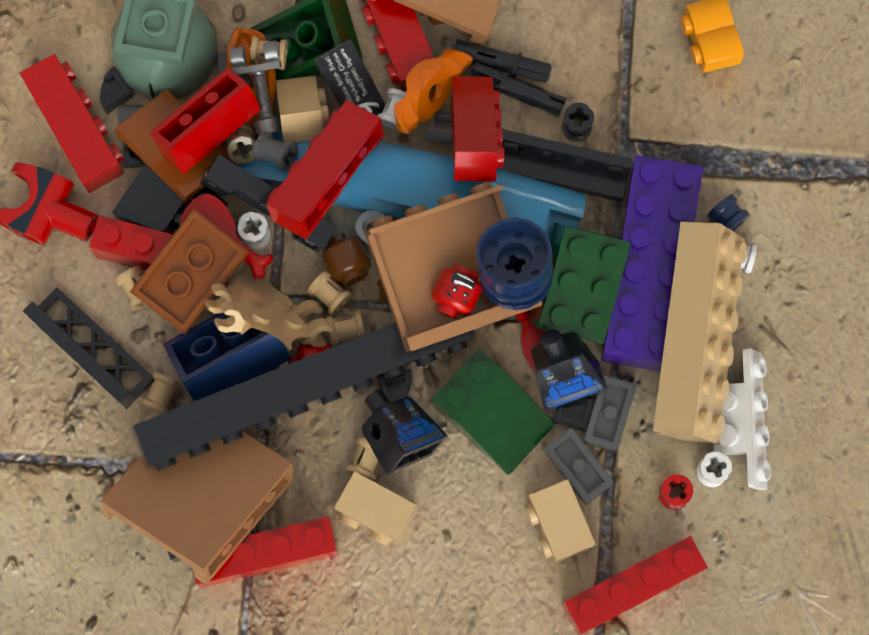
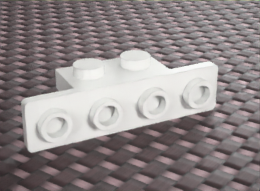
[713,348,771,490]

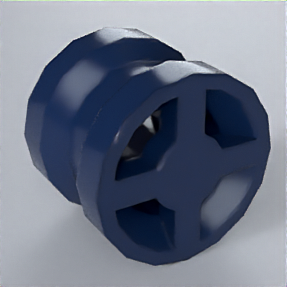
[707,194,751,231]

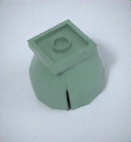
[111,0,217,99]

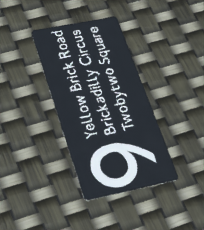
[315,39,386,116]

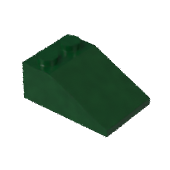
[249,0,363,89]
[432,348,555,476]

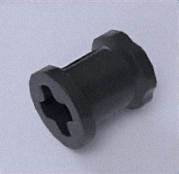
[562,103,594,142]

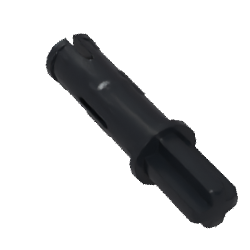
[454,39,552,83]
[469,63,567,118]

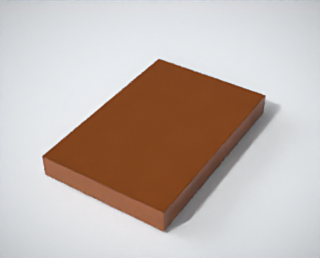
[115,89,235,203]
[130,209,250,334]

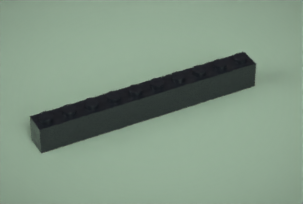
[131,323,475,471]

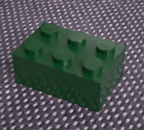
[528,222,631,344]

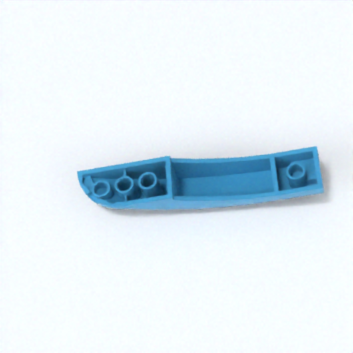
[237,131,586,239]

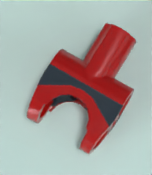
[0,162,99,246]

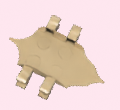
[205,267,333,349]

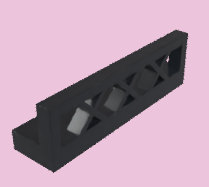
[497,129,633,202]
[23,287,154,409]

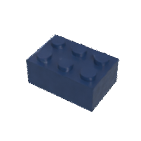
[163,313,292,401]

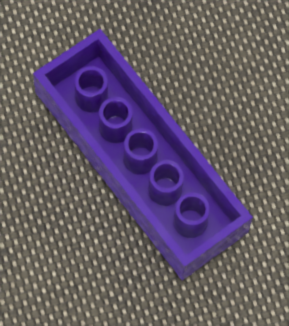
[601,155,703,372]

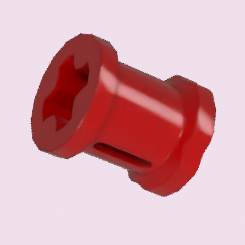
[659,474,694,510]

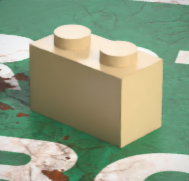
[276,75,329,143]
[334,471,417,547]
[524,479,596,564]

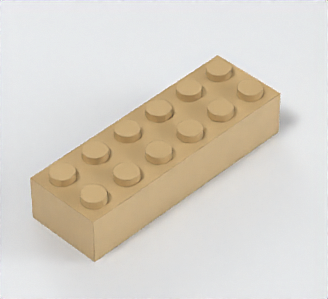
[653,222,747,444]

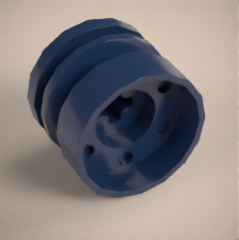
[476,217,553,310]

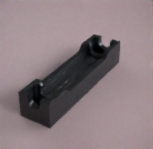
[200,155,337,252]

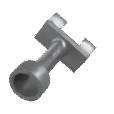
[229,41,282,135]

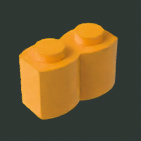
[680,0,744,73]

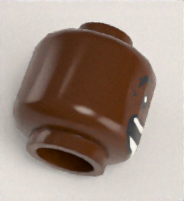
[321,233,372,286]

